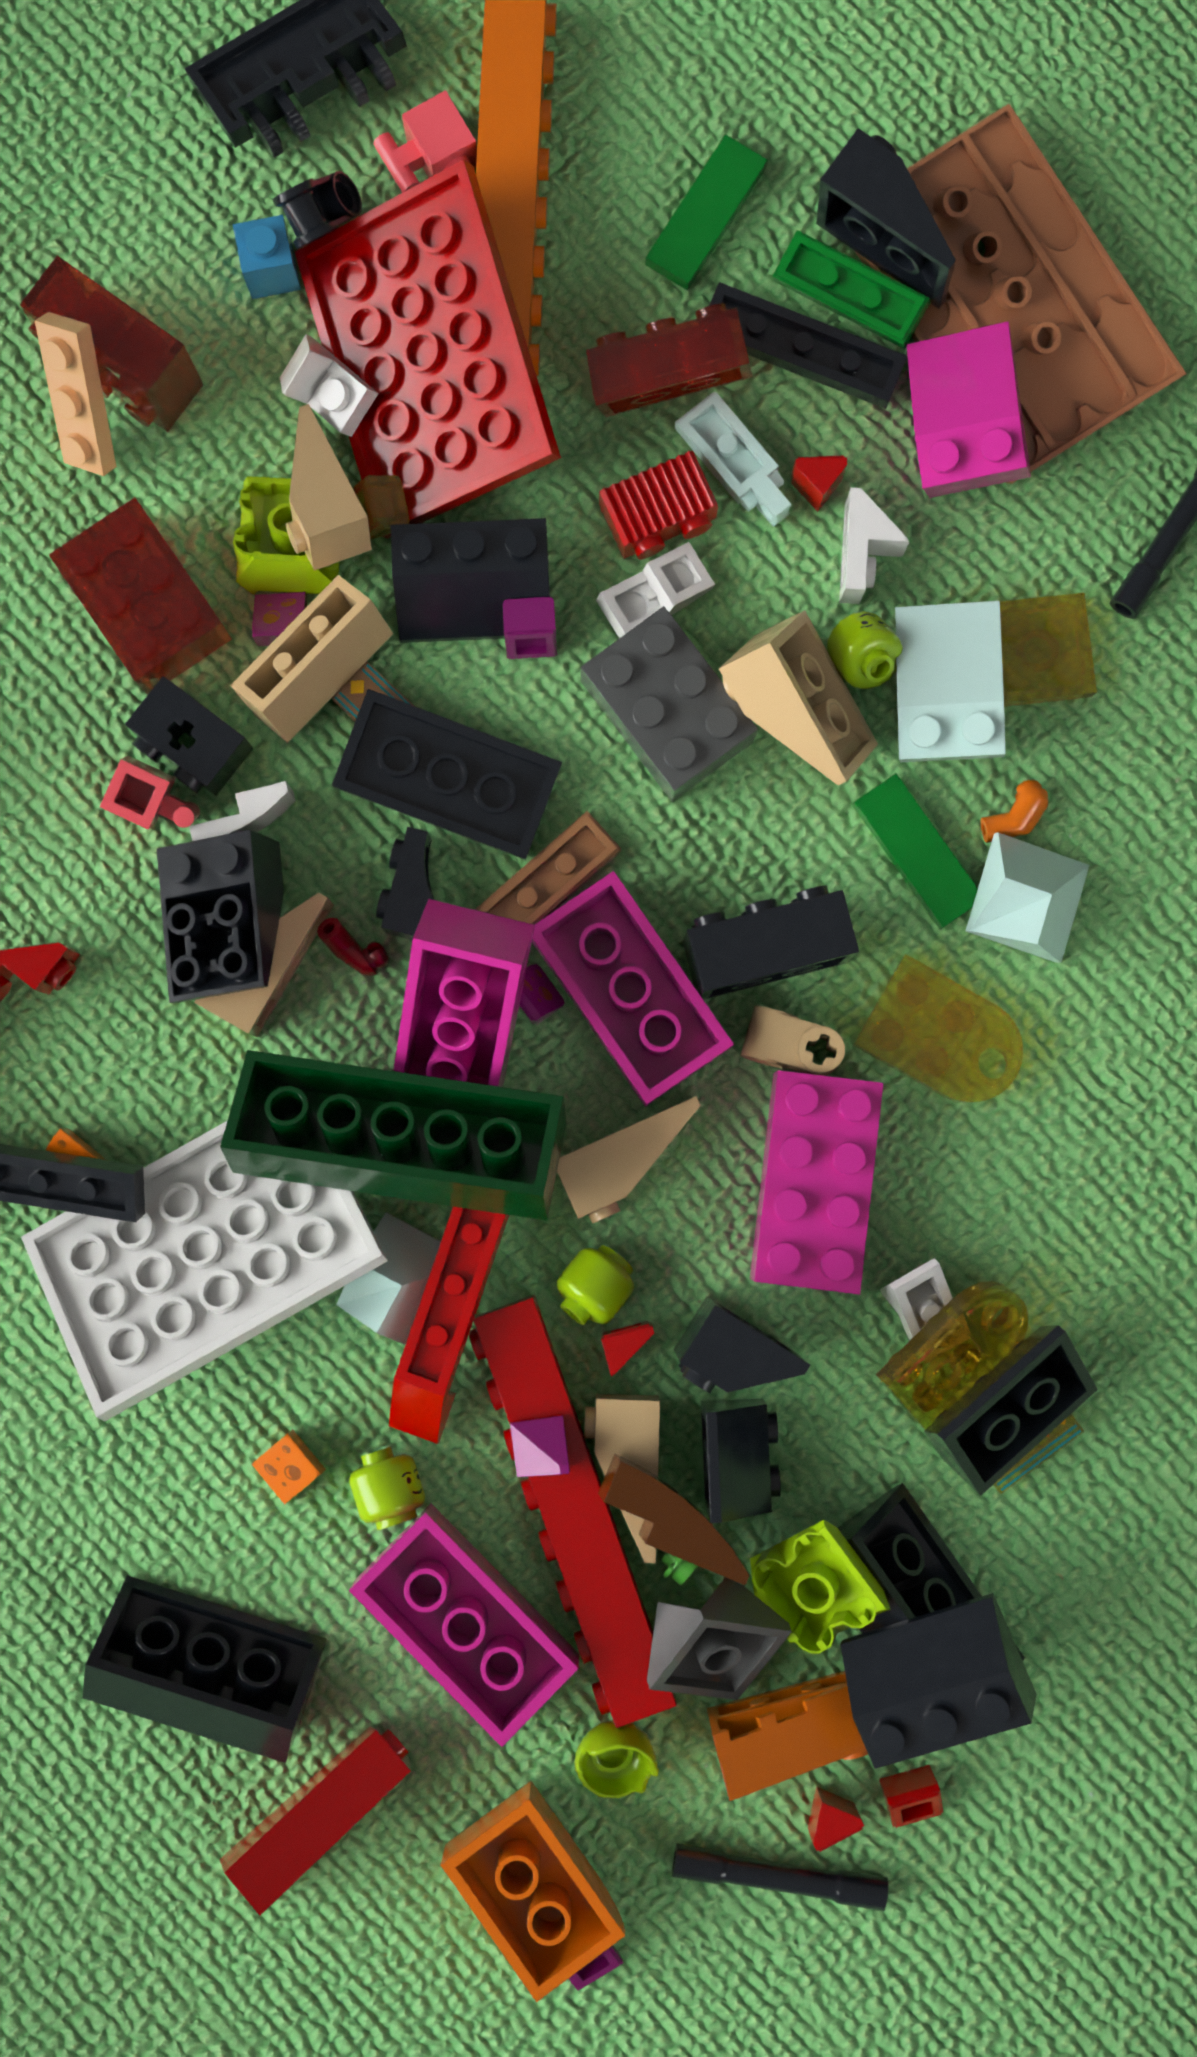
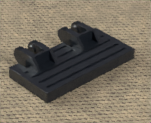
[184,0,407,158]

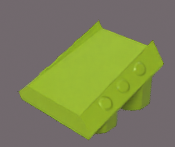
[233,476,339,595]
[750,1520,890,1654]

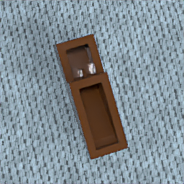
[598,1454,750,1585]

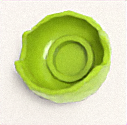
[574,1720,659,1799]

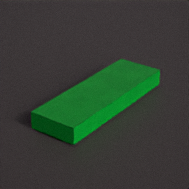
[645,134,768,291]
[772,230,930,349]
[852,773,978,930]

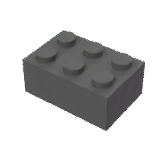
[581,606,758,802]

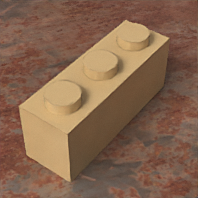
[230,575,393,743]

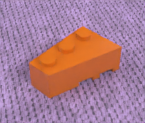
[707,1671,868,1801]

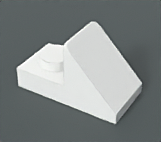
[280,334,379,437]
[839,487,909,604]
[880,1258,967,1361]

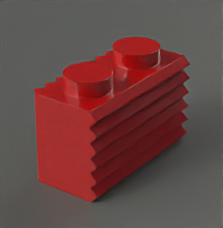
[599,451,718,560]

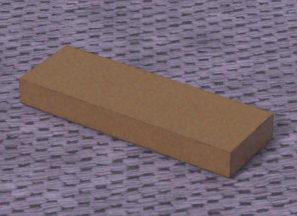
[475,811,621,925]

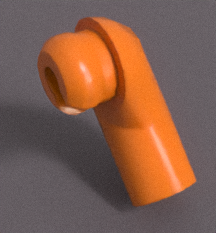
[980,780,1049,843]

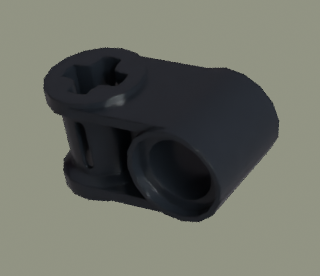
[272,171,362,249]

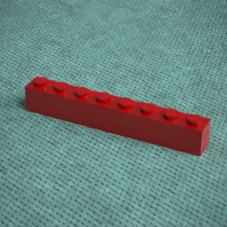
[469,1295,677,1728]

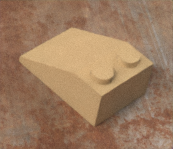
[719,610,878,785]

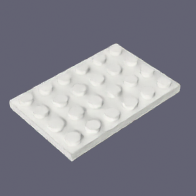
[21,1120,388,1421]

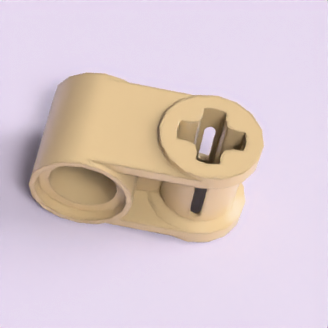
[740,1006,845,1076]

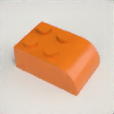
[440,1781,626,2002]

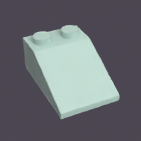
[895,601,1006,763]

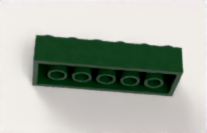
[220,1050,567,1221]

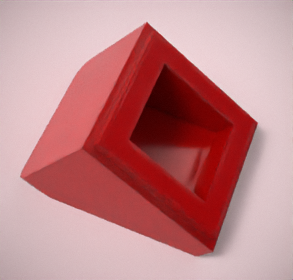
[601,1321,654,1377]

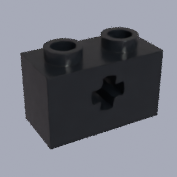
[125,676,253,796]

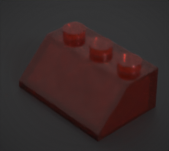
[586,303,752,418]

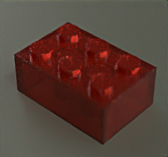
[20,255,203,432]
[49,497,232,695]

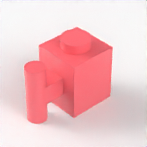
[373,90,477,193]
[100,756,200,830]

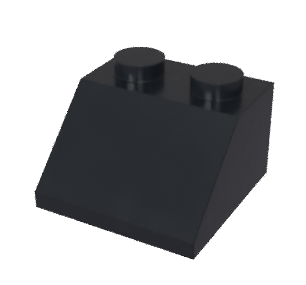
[701,1398,781,1523]

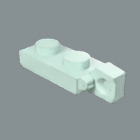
[675,391,791,527]

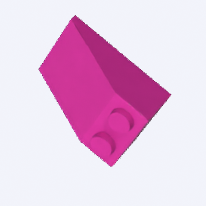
[906,321,1031,498]

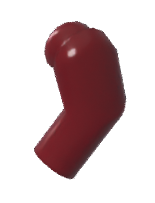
[317,917,390,976]

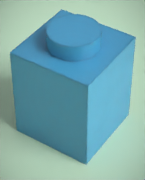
[232,215,301,299]

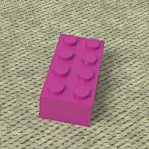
[532,871,734,1107]
[393,899,535,1087]
[750,1070,884,1295]
[349,1503,579,1747]

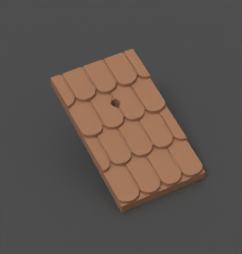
[855,104,1187,484]

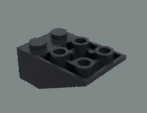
[157,830,284,1004]

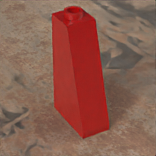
[219,1726,411,1916]

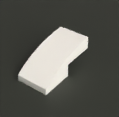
[596,542,715,638]
[189,781,296,841]

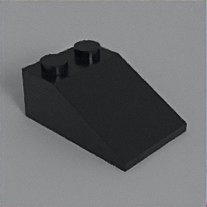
[816,128,956,309]

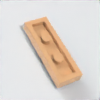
[35,312,117,476]

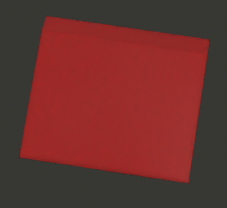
[791,455,847,512]
[879,1765,943,1828]
[808,1786,864,1852]

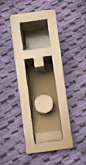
[286,404,372,571]
[194,892,334,1037]
[557,1096,701,1224]
[584,1394,660,1563]

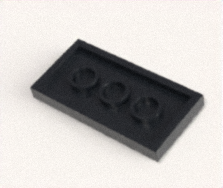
[332,689,562,860]

